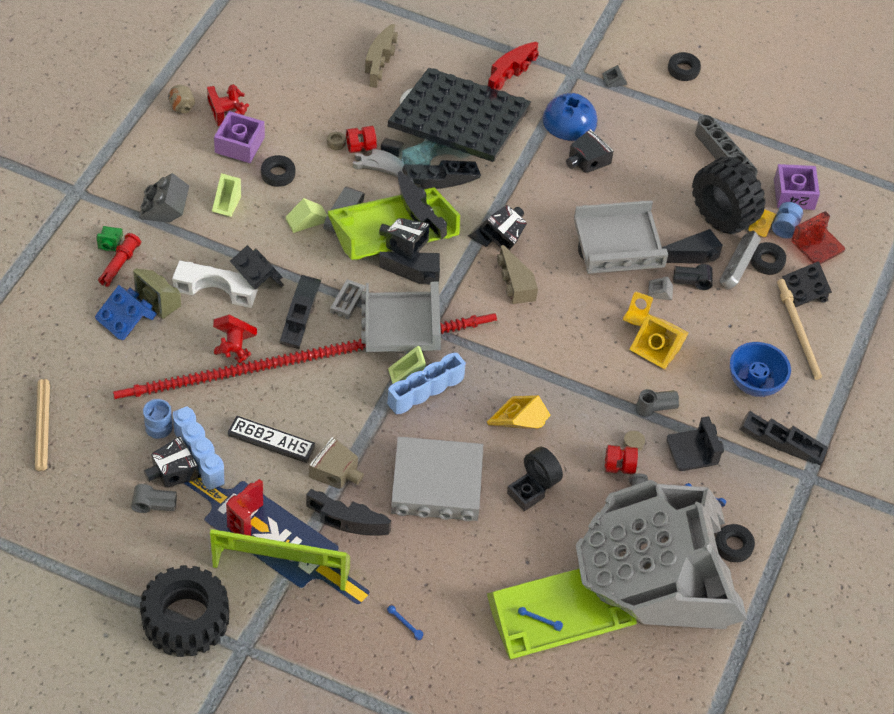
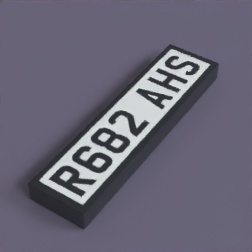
[228,416,315,463]

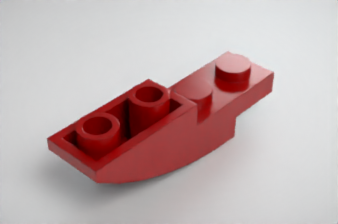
[488,41,539,90]

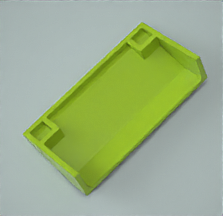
[328,187,460,260]
[210,529,350,591]
[487,568,637,659]

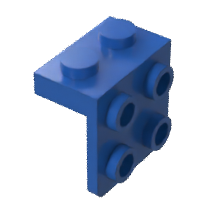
[95,285,157,340]

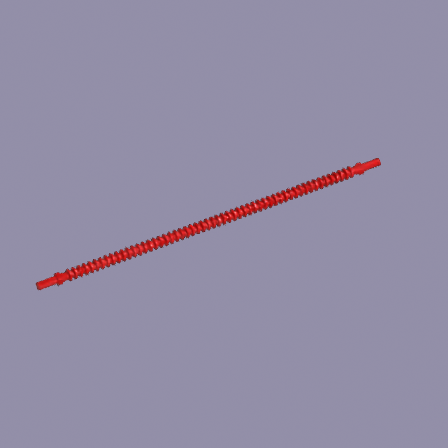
[113,313,497,400]

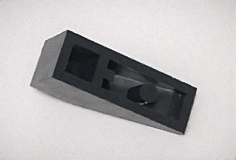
[662,229,723,264]
[379,252,440,285]

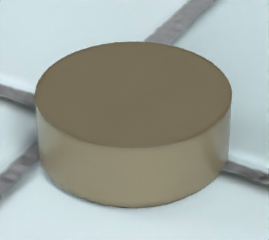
[327,132,346,150]
[623,430,645,451]

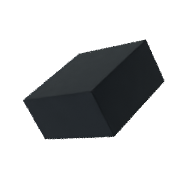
[507,472,546,511]

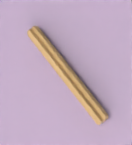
[35,379,50,471]

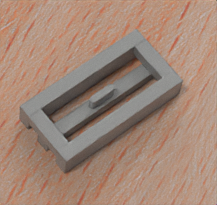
[330,279,365,319]

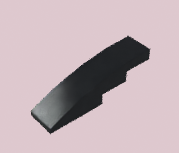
[739,411,828,465]

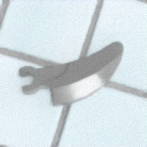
[353,149,404,177]

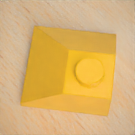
[629,314,689,369]
[487,395,551,429]

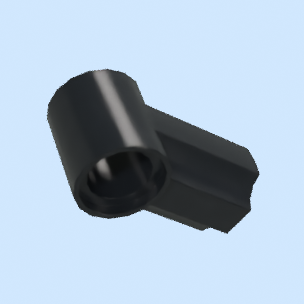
[673,264,713,290]

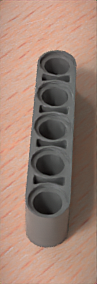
[695,115,758,177]

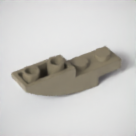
[365,24,398,88]

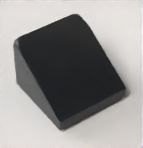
[381,138,404,158]
[468,220,492,247]

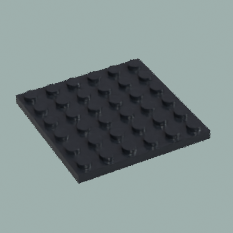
[387,67,531,162]

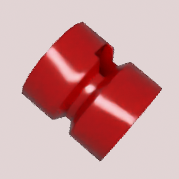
[346,126,377,153]
[604,445,638,475]

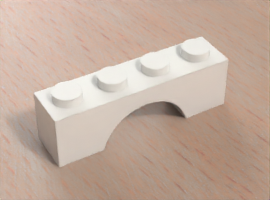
[172,261,258,308]

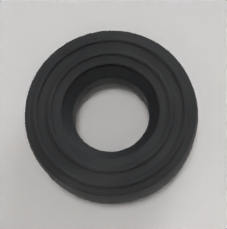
[668,52,701,81]
[261,155,296,187]
[750,242,786,275]
[715,524,755,562]

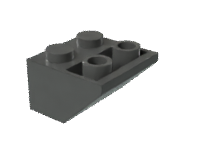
[139,173,189,223]

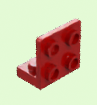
[226,479,263,536]

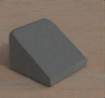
[602,65,628,88]

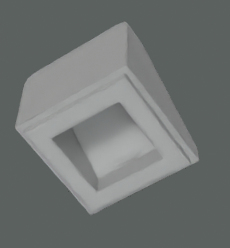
[648,277,673,300]

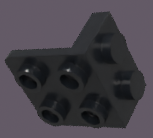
[230,245,284,290]
[666,416,724,471]

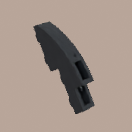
[402,160,481,190]
[397,171,447,239]
[280,275,321,349]
[306,489,391,536]

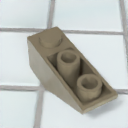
[497,245,538,304]

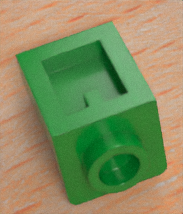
[96,226,123,251]

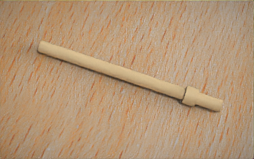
[777,279,822,380]

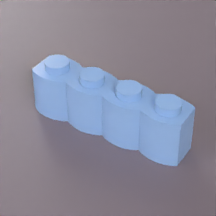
[387,353,466,414]
[173,406,225,490]

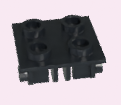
[782,261,832,308]

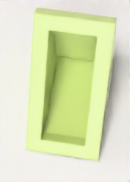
[212,173,241,216]
[286,198,327,233]
[388,346,426,384]

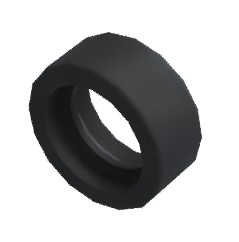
[524,446,563,490]

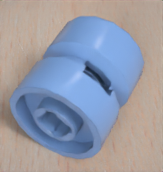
[772,202,804,239]
[143,399,173,439]

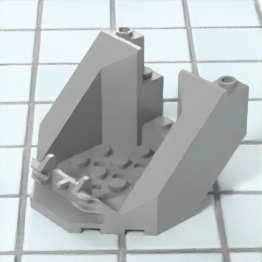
[576,480,747,629]

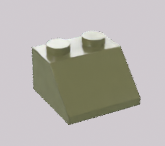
[133,268,181,319]

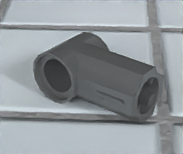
[636,389,679,416]
[131,484,177,513]

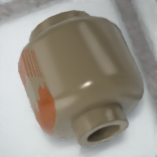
[168,85,195,113]

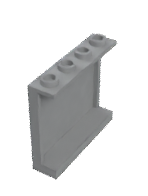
[574,201,668,274]
[361,282,441,352]
[391,437,483,521]

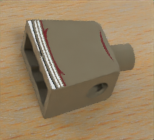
[309,437,364,489]

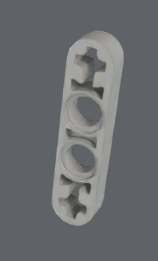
[720,231,761,290]

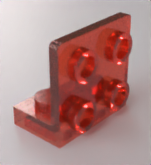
[791,211,846,264]

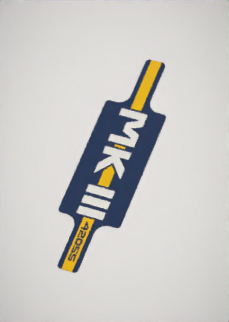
[184,473,370,604]

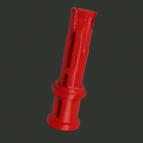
[98,233,141,287]

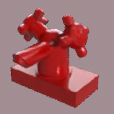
[207,84,249,127]
[213,314,257,363]

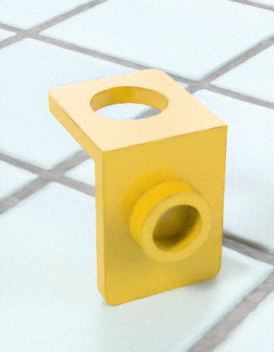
[748,209,777,237]
[623,292,653,327]

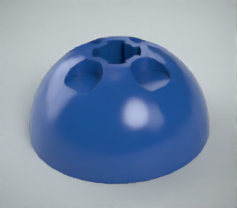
[543,93,598,141]
[729,342,791,397]

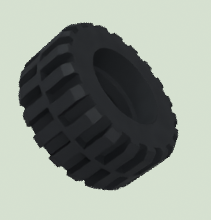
[692,156,766,234]
[140,565,229,657]

